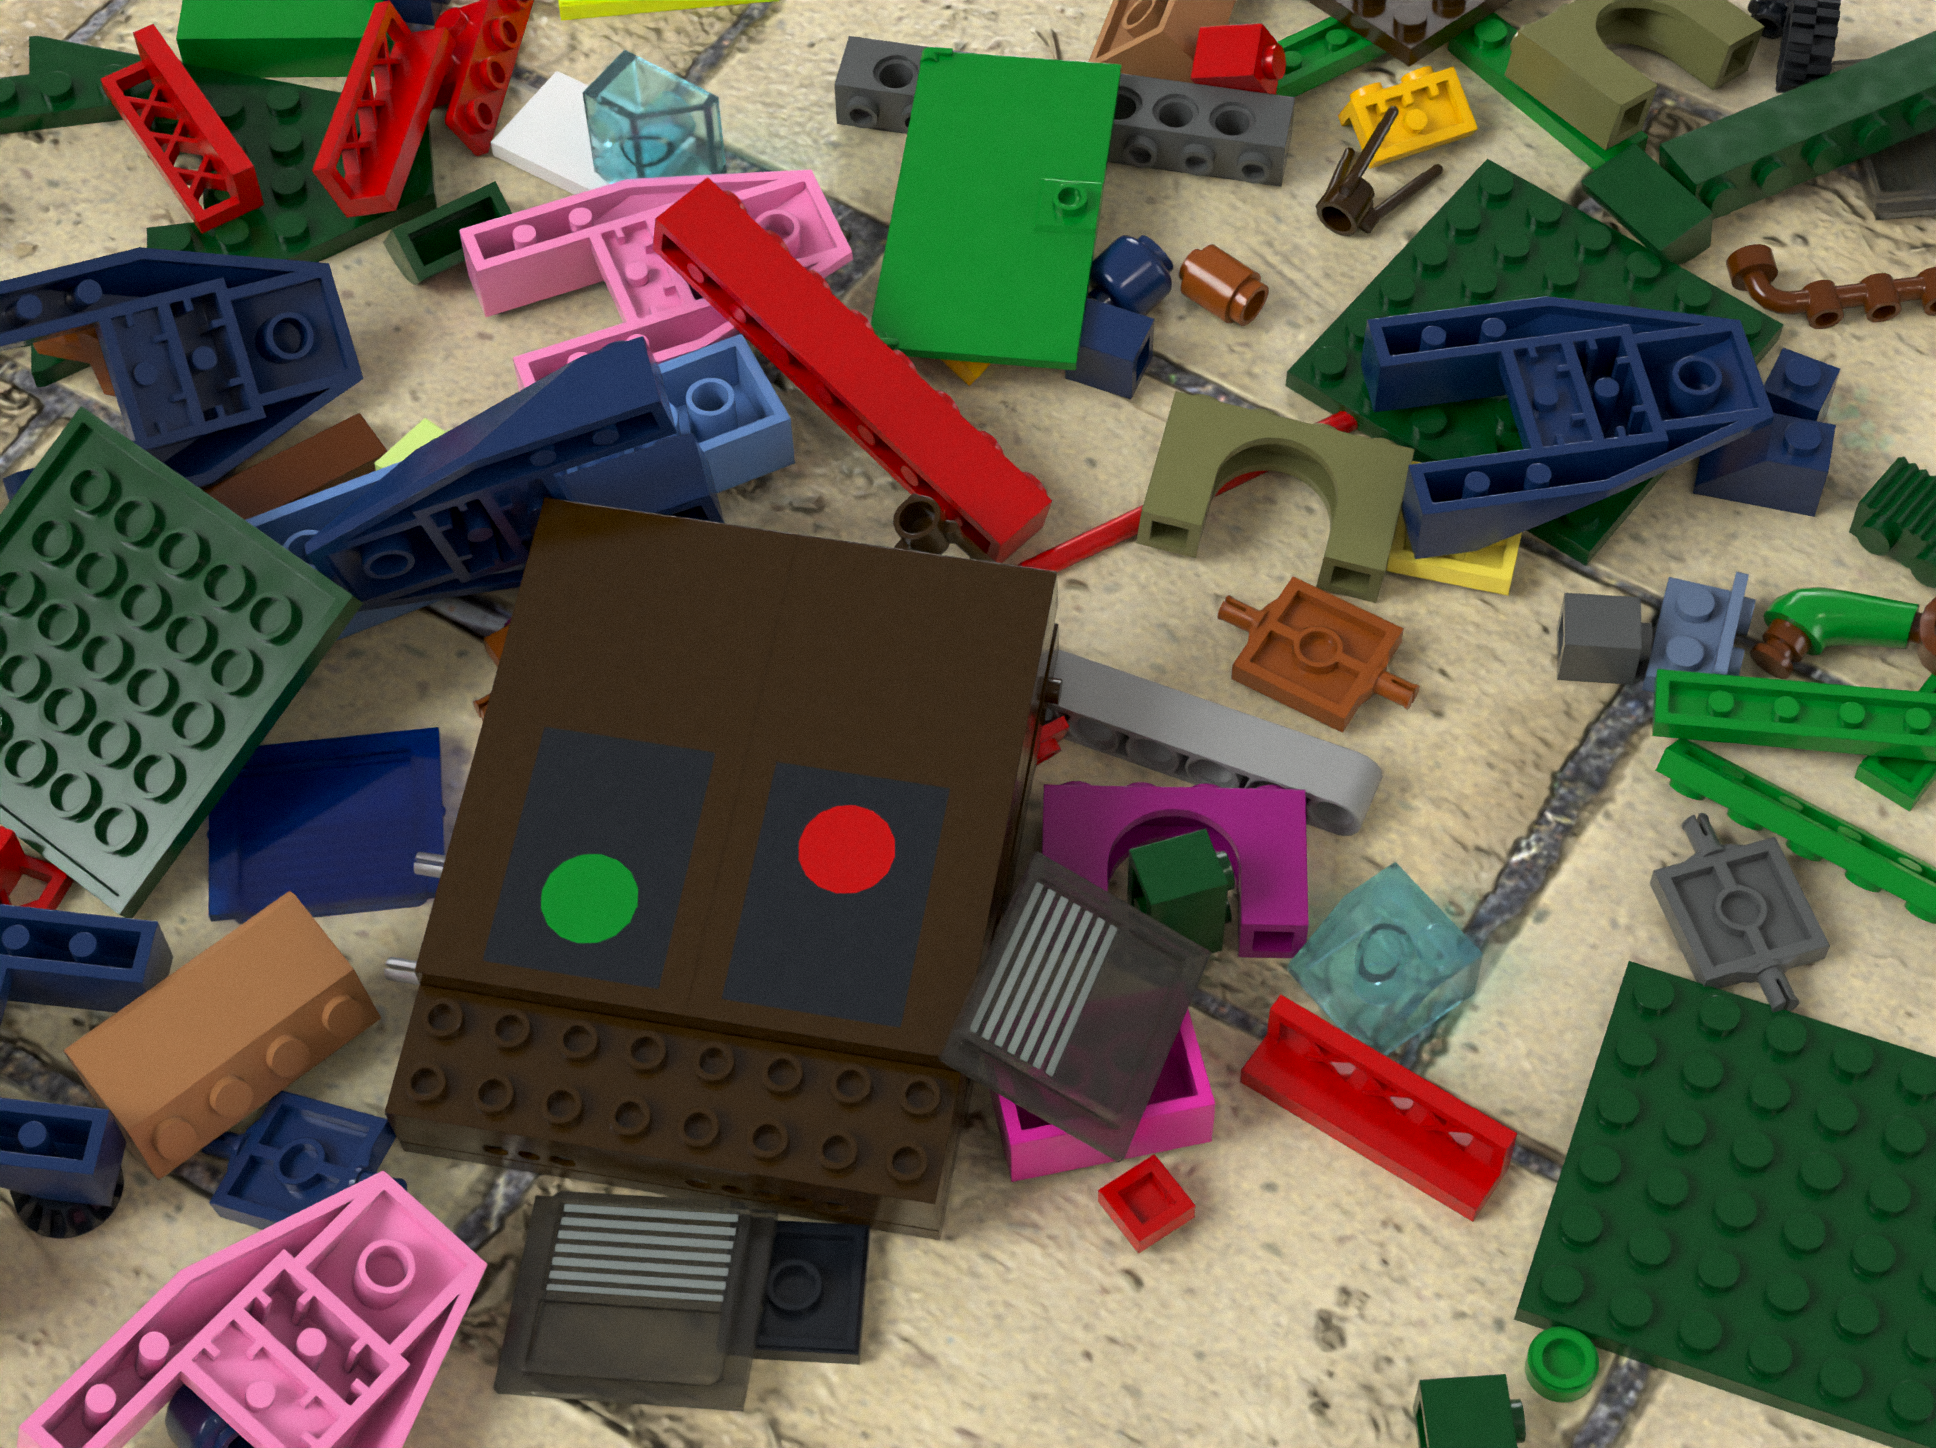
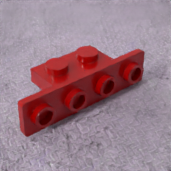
[432,0,534,156]

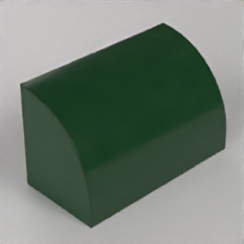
[1581,143,1713,265]
[383,181,512,285]

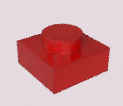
[1098,1154,1196,1254]

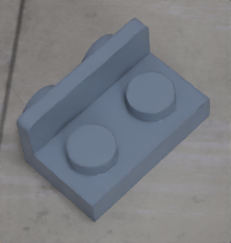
[1642,571,1756,693]

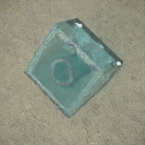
[582,50,727,184]
[1287,862,1483,1056]

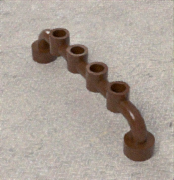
[1726,244,1936,329]

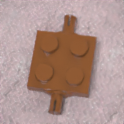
[1217,576,1420,733]

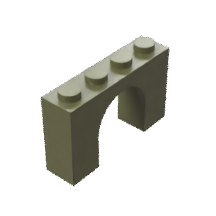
[1504,0,1765,150]
[1136,391,1415,603]

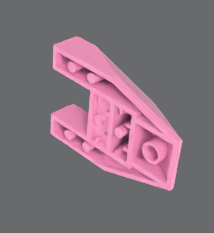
[459,170,853,391]
[17,1170,488,1448]

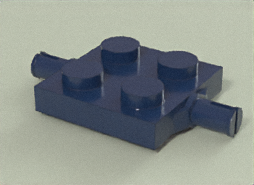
[201,1091,407,1229]

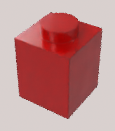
[1191,23,1286,95]

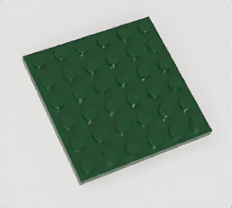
[1285,159,1784,566]
[0,406,363,919]
[1514,961,1936,1448]

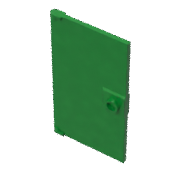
[871,47,1122,371]

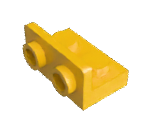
[1338,66,1478,169]

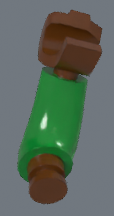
[1749,587,1936,679]

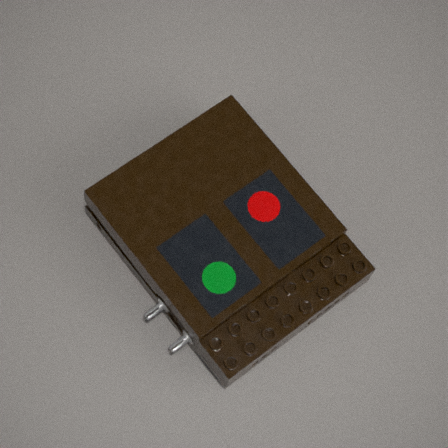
[384,497,1063,1240]

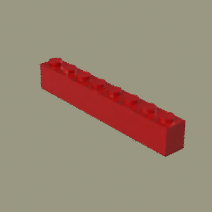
[652,177,1052,563]

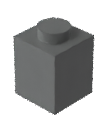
[1557,593,1652,685]

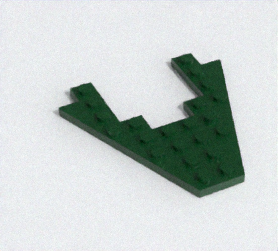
[0,36,437,388]

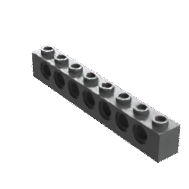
[834,36,1295,187]

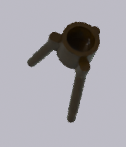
[1316,106,1443,236]
[893,494,996,563]

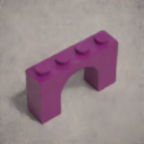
[1040,781,1309,959]

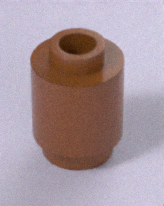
[1179,244,1269,326]

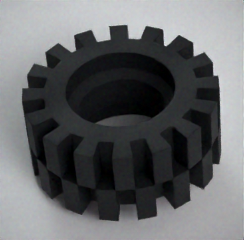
[1775,0,1841,93]

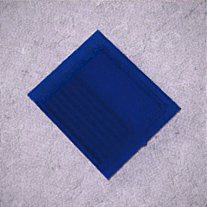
[207,727,446,925]

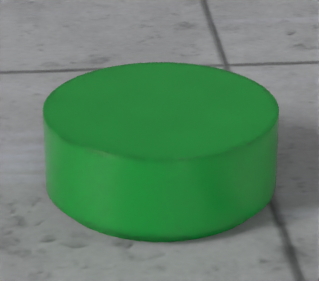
[1525,1326,1599,1403]

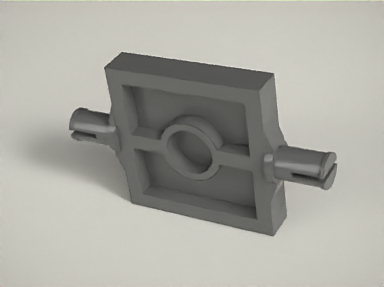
[1650,813,1830,1012]

